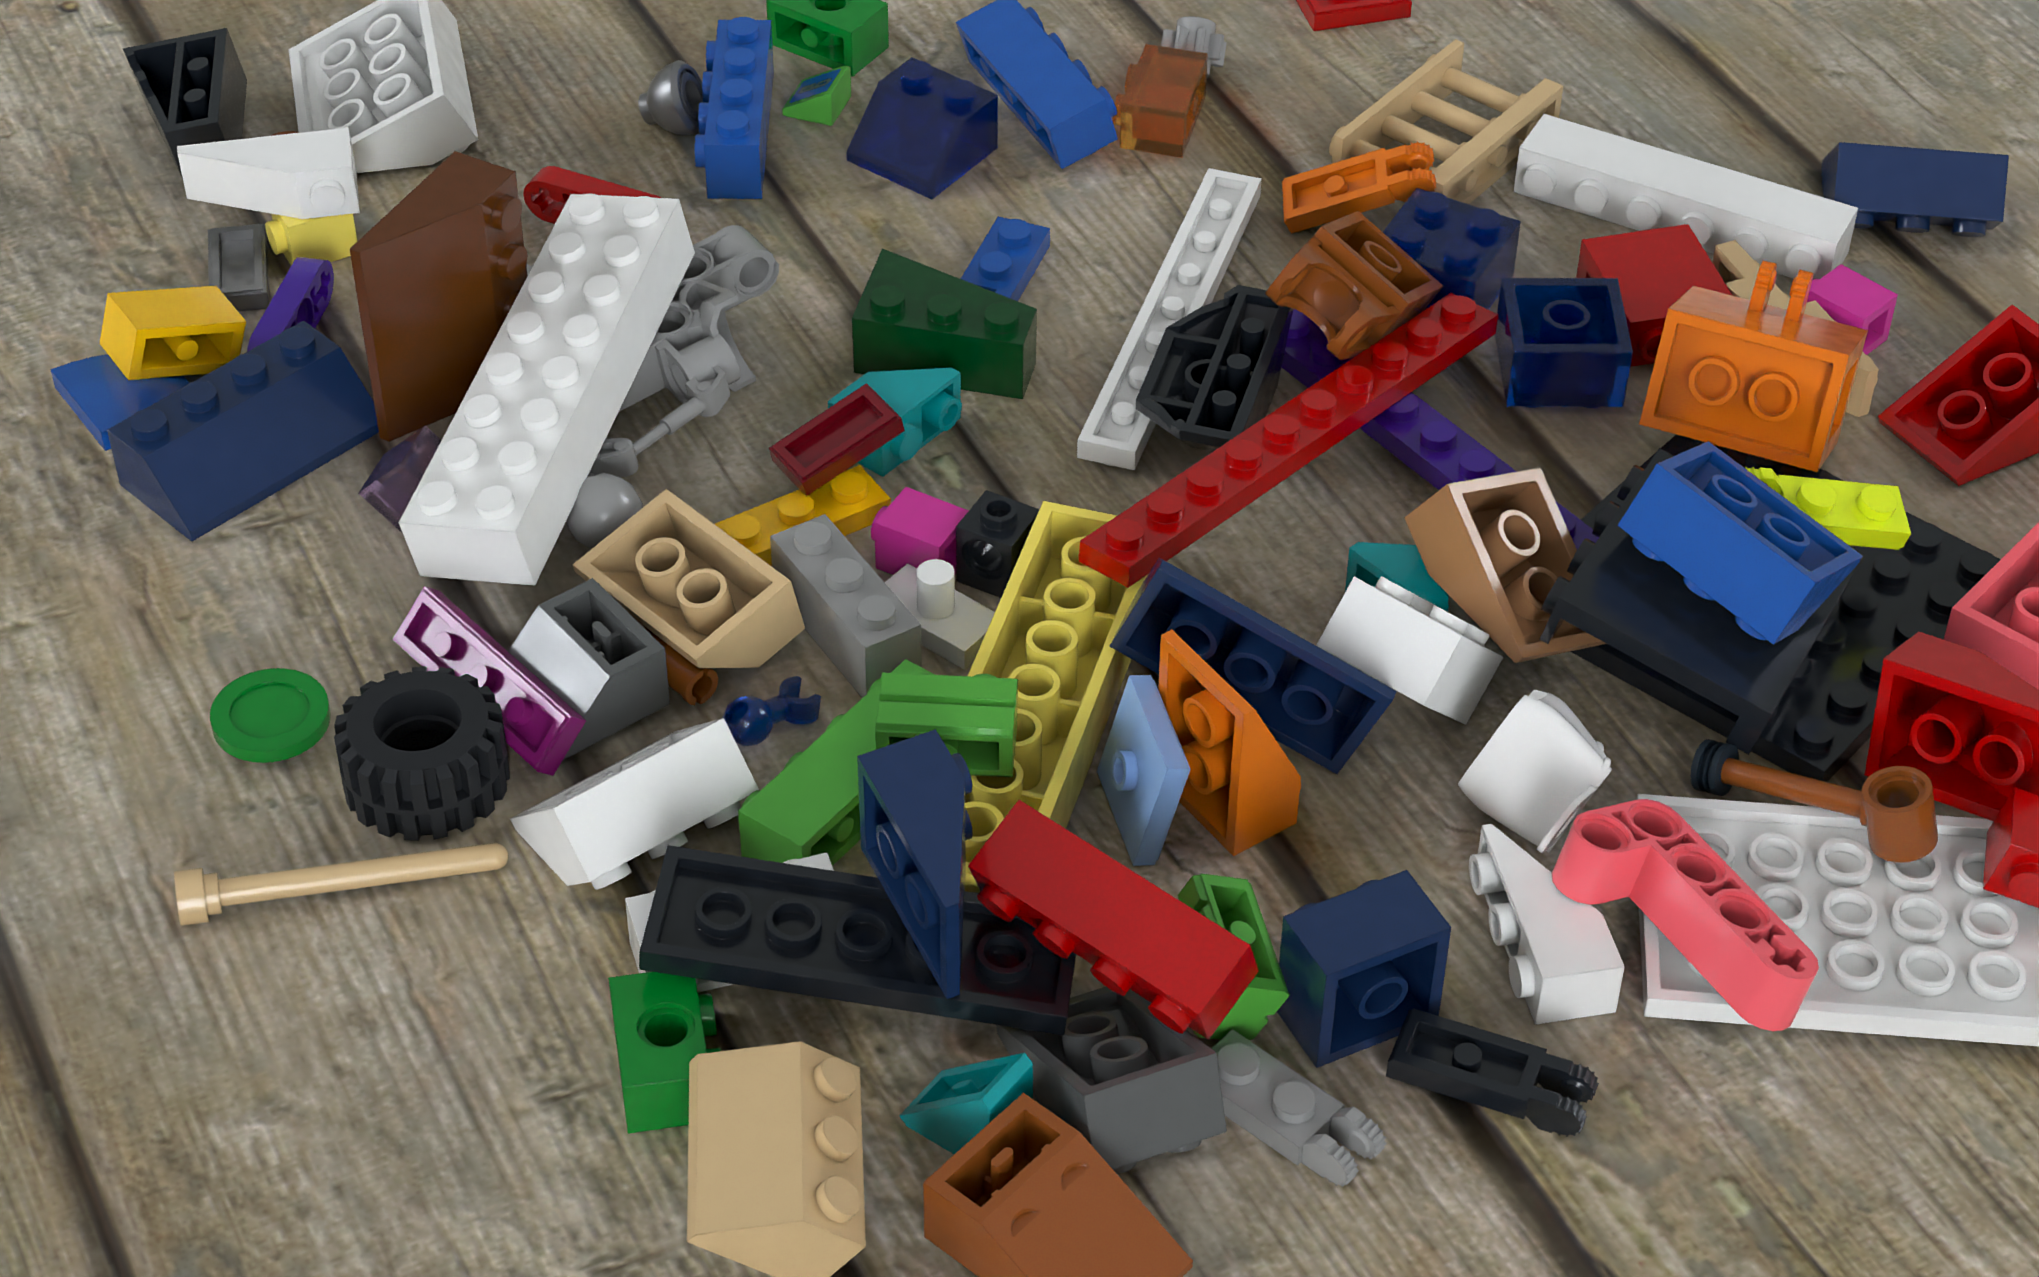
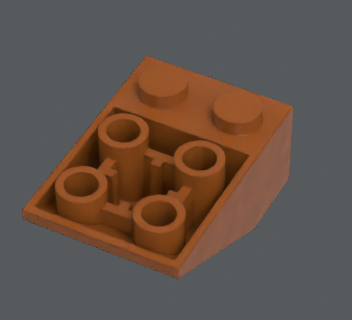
[923,1093,1193,1277]

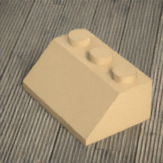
[572,489,805,668]
[687,1041,866,1277]

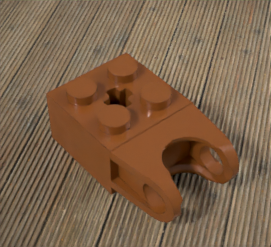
[1265,211,1443,360]

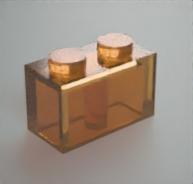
[1112,44,1208,158]

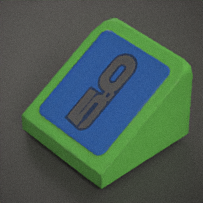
[782,66,851,126]

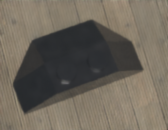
[1135,285,1294,452]

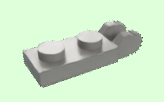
[1211,1029,1387,1187]

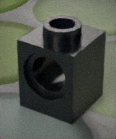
[956,490,1039,598]

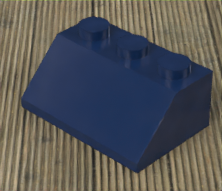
[1821,142,2009,237]

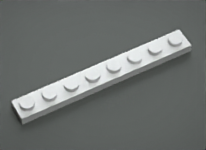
[1077,168,1261,470]

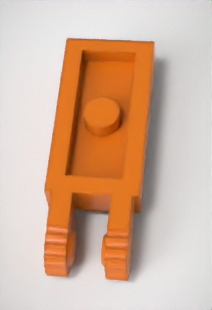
[1282,141,1437,234]

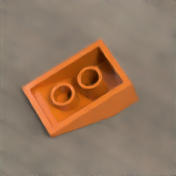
[1158,630,1301,856]

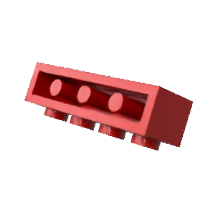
[968,800,1259,1040]

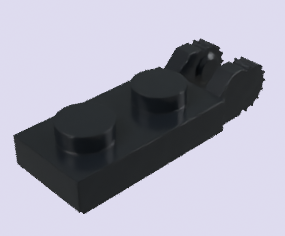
[1386,1008,1599,1137]

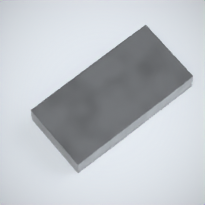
[208,224,270,311]

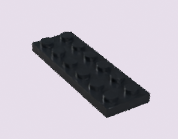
[639,845,1076,1035]

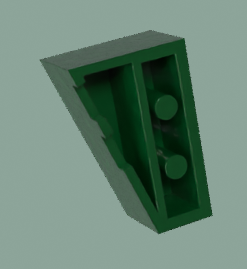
[852,248,1037,399]

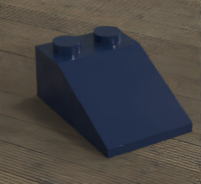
[857,729,973,999]

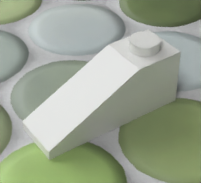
[177,127,360,219]

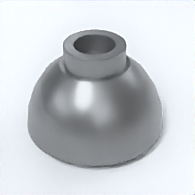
[638,60,703,135]

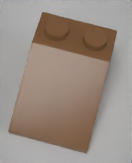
[1404,468,1606,663]

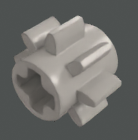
[1160,16,1227,80]

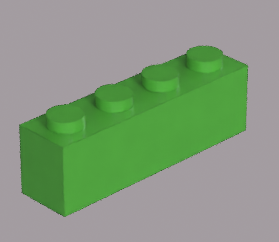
[738,659,935,866]

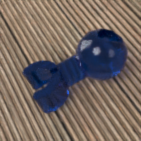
[722,676,821,747]

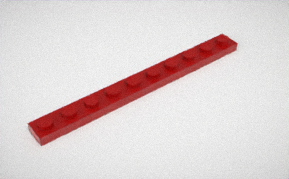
[1079,293,1499,588]

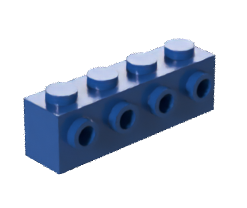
[956,0,1118,169]
[695,17,774,199]

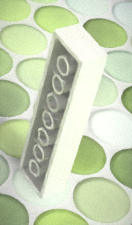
[398,193,695,586]

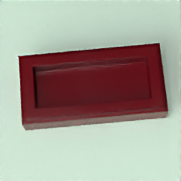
[768,383,905,497]

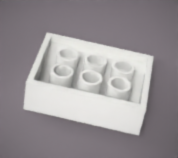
[289,0,478,173]

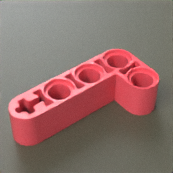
[1552,799,1819,1031]

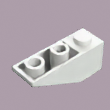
[1469,824,1625,1025]

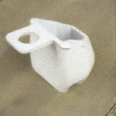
[1458,689,1612,853]

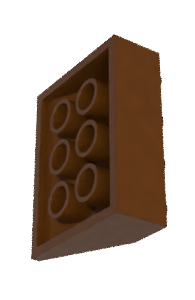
[350,151,528,442]

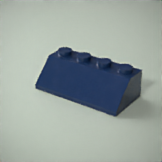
[107,321,379,542]
[1109,558,1397,774]

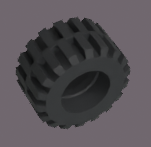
[334,666,510,841]

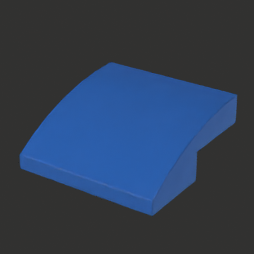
[50,354,189,451]

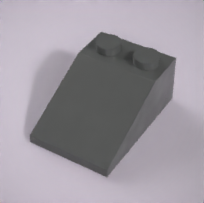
[996,987,1227,1174]

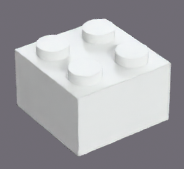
[1316,576,1503,725]

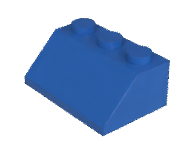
[1617,441,1863,645]

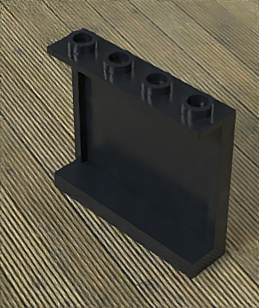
[1540,448,1863,755]

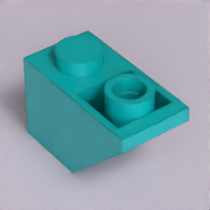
[828,368,962,477]

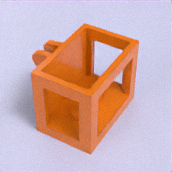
[1639,260,1868,472]

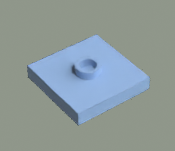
[1097,675,1191,866]

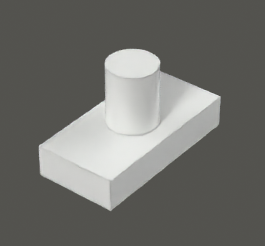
[884,559,995,670]

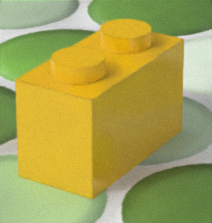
[99,286,246,380]

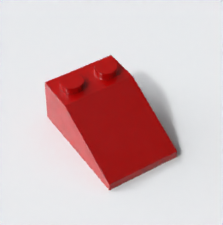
[1877,305,2039,486]
[1864,631,2039,821]

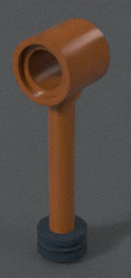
[1690,739,1938,863]

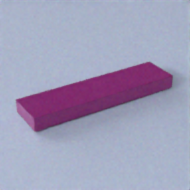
[392,586,586,776]

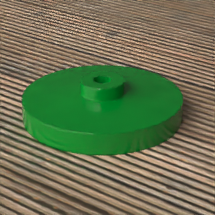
[210,668,331,763]

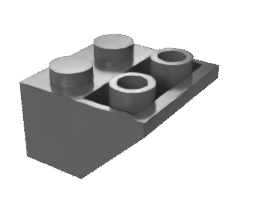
[508,578,670,760]

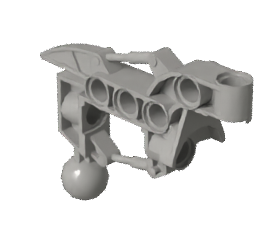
[435,225,779,548]

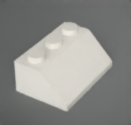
[510,718,759,890]

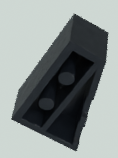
[123,28,247,179]

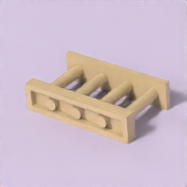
[1329,39,1563,230]

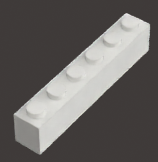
[1514,114,1858,280]

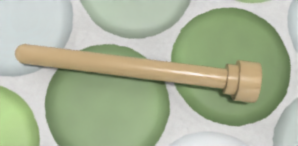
[174,843,508,926]

